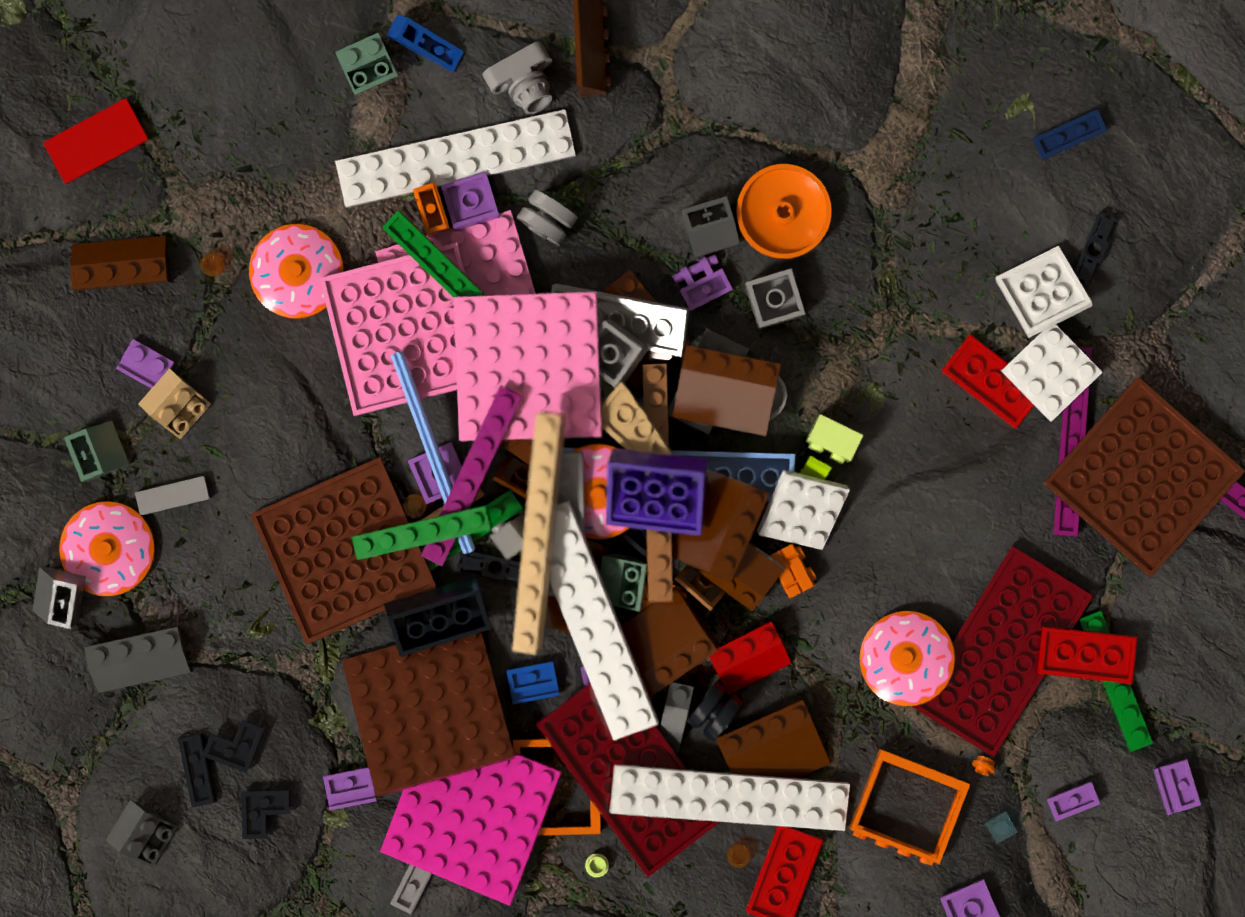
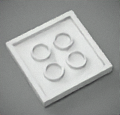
[995,246,1092,338]
[1001,324,1103,422]
[757,470,850,550]

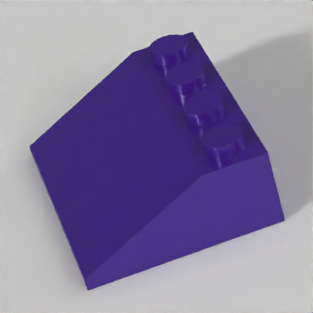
[606,448,708,536]

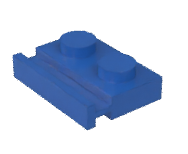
[507,661,560,704]

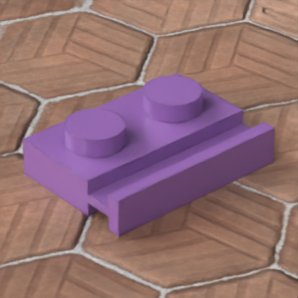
[116,339,175,389]
[1153,759,1201,815]
[323,767,377,810]

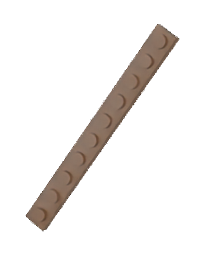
[643,364,673,603]

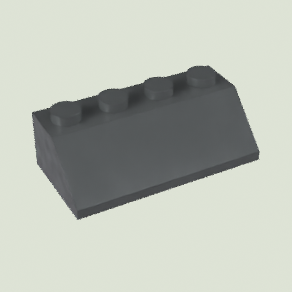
[84,626,191,693]

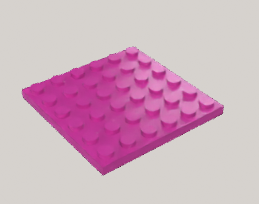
[380,752,562,906]

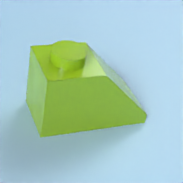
[799,456,832,480]

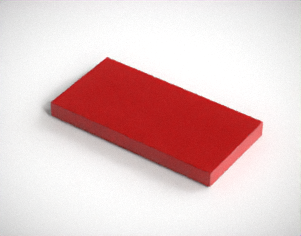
[43,98,149,185]
[941,334,1034,429]
[1037,626,1138,684]
[745,826,823,917]

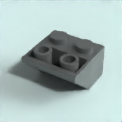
[681,196,740,258]
[33,566,86,629]
[106,800,178,867]

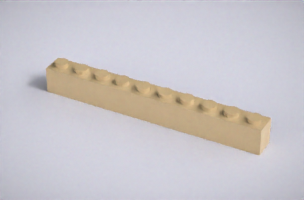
[512,410,567,654]

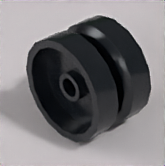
[686,680,744,742]

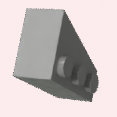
[490,512,526,560]

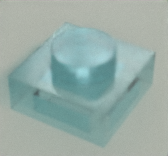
[985,811,1018,844]

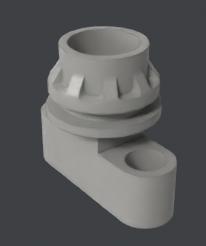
[483,42,552,114]

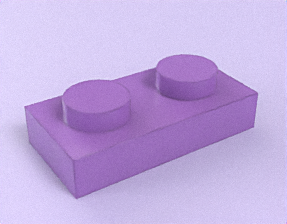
[1046,781,1100,821]

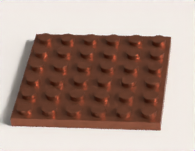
[1043,377,1245,578]
[250,457,437,645]
[342,632,515,797]

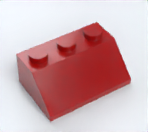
[709,621,792,695]

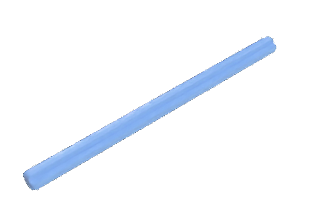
[391,351,475,554]

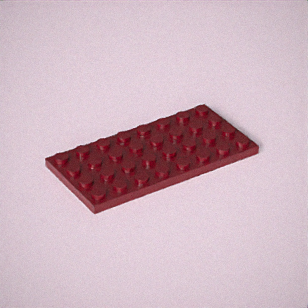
[912,546,1093,757]
[536,682,720,878]

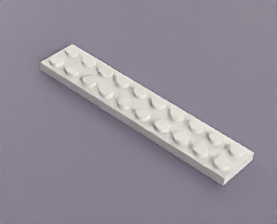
[335,110,576,208]
[524,500,659,740]
[610,764,850,831]

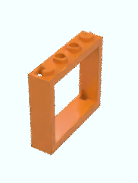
[512,738,601,835]
[849,748,970,866]

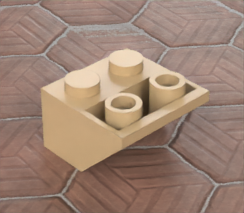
[139,368,211,439]

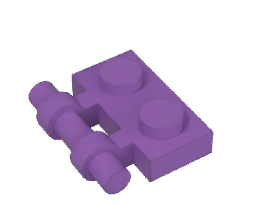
[672,255,733,311]

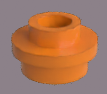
[972,756,996,776]

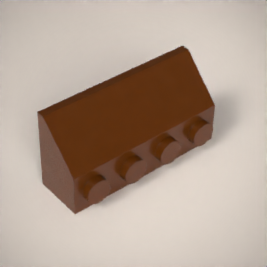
[70,236,171,292]
[691,541,785,611]

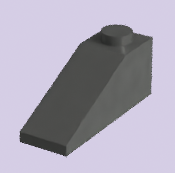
[659,682,694,755]

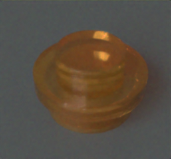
[200,253,224,277]
[403,494,426,518]
[727,844,751,868]

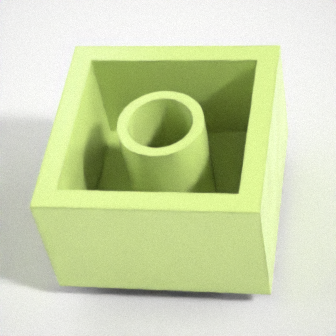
[805,415,863,464]

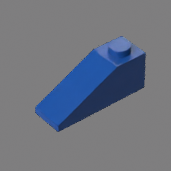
[386,15,464,72]

